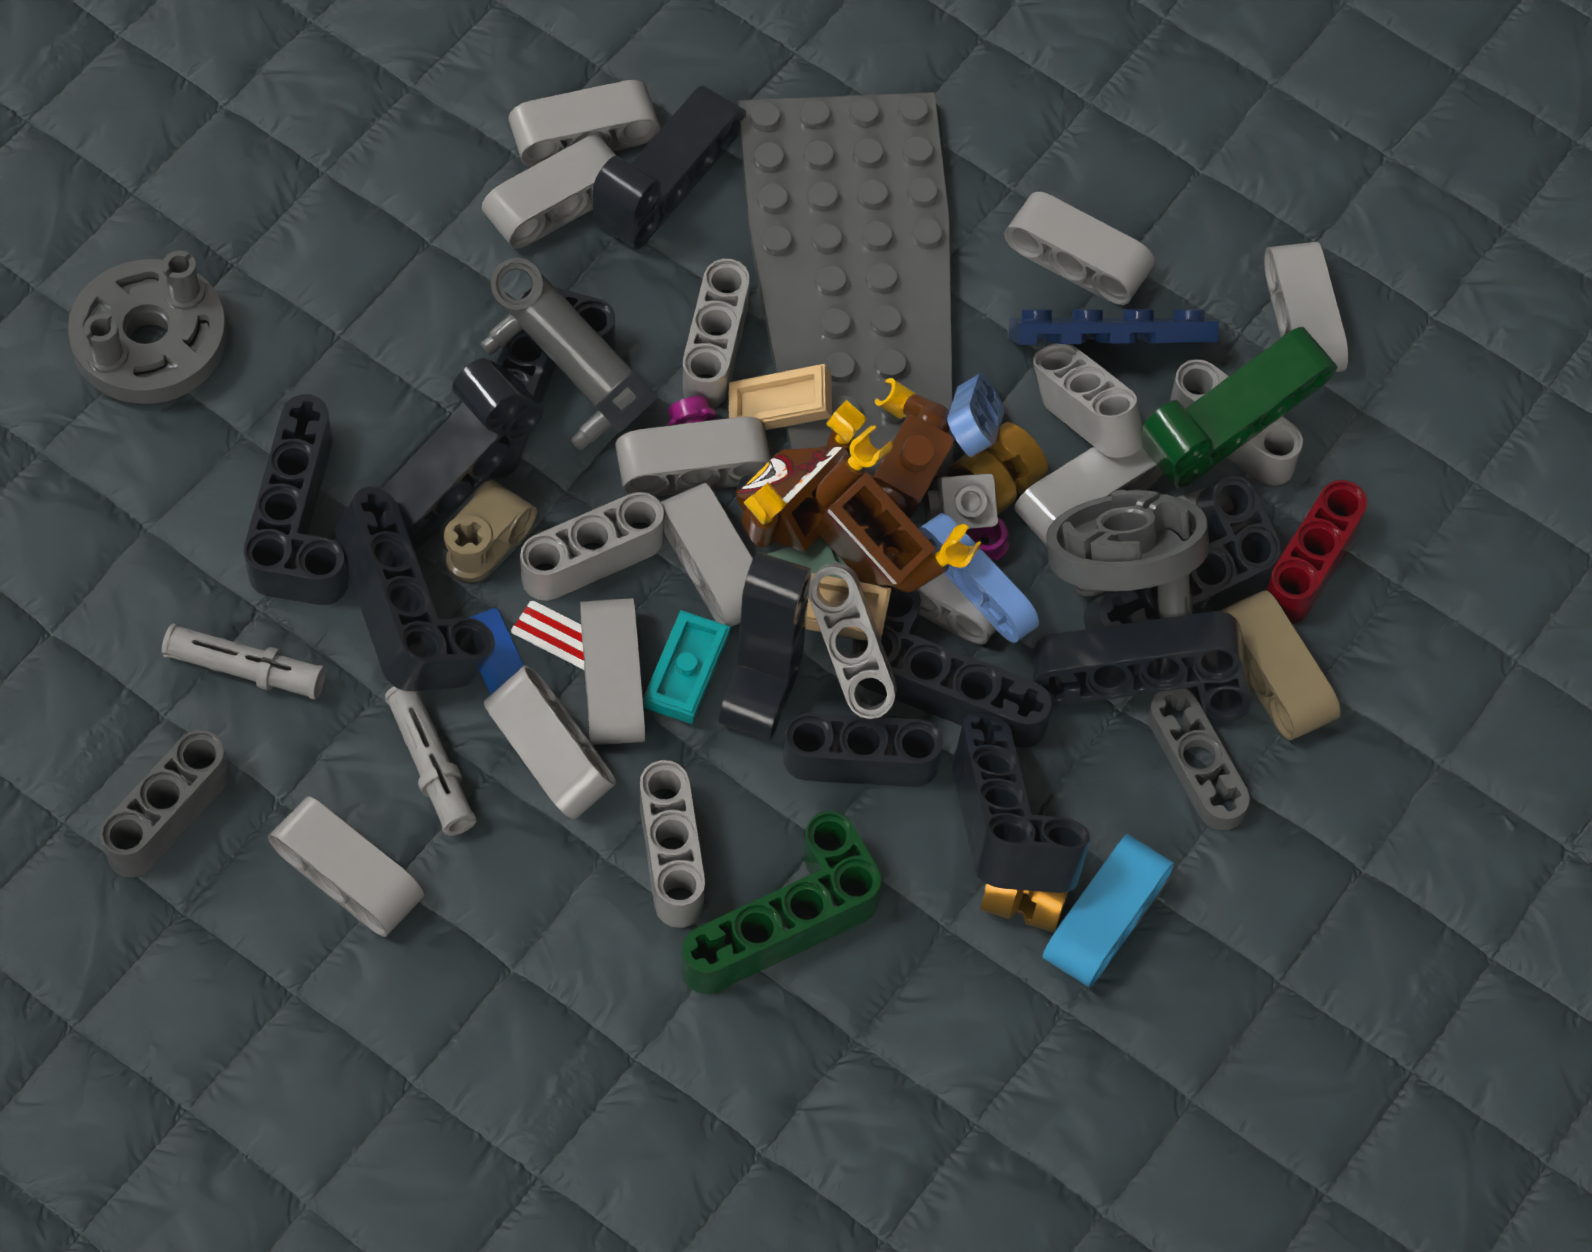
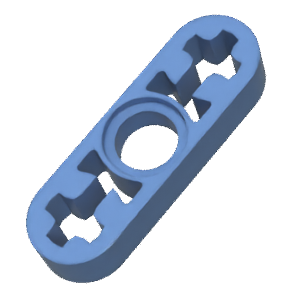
[947,373,1004,457]
[919,513,1039,643]

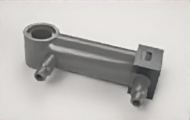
[481,257,658,450]

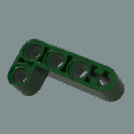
[1142,327,1338,489]
[681,811,881,994]

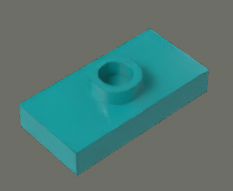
[643,610,731,725]

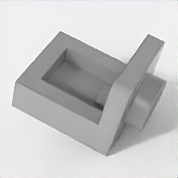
[925,474,998,529]

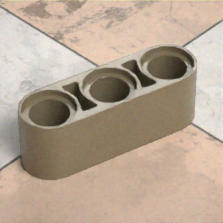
[1218,590,1340,740]

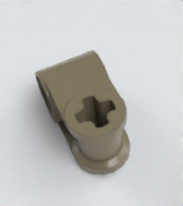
[444,480,537,583]

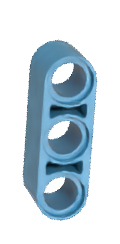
[1042,834,1175,988]

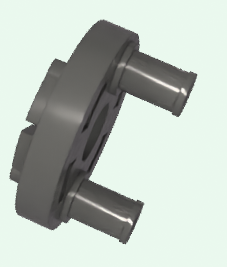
[68,250,227,404]
[1046,490,1210,618]

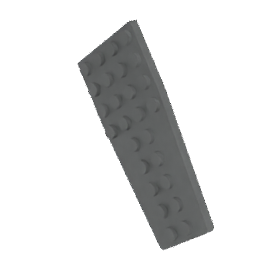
[738,92,953,487]

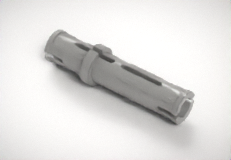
[162,623,327,700]
[385,686,476,836]

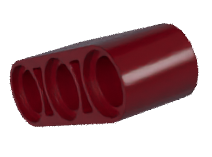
[1267,480,1367,624]

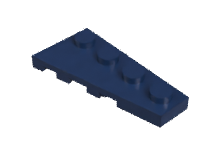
[1009,308,1219,345]

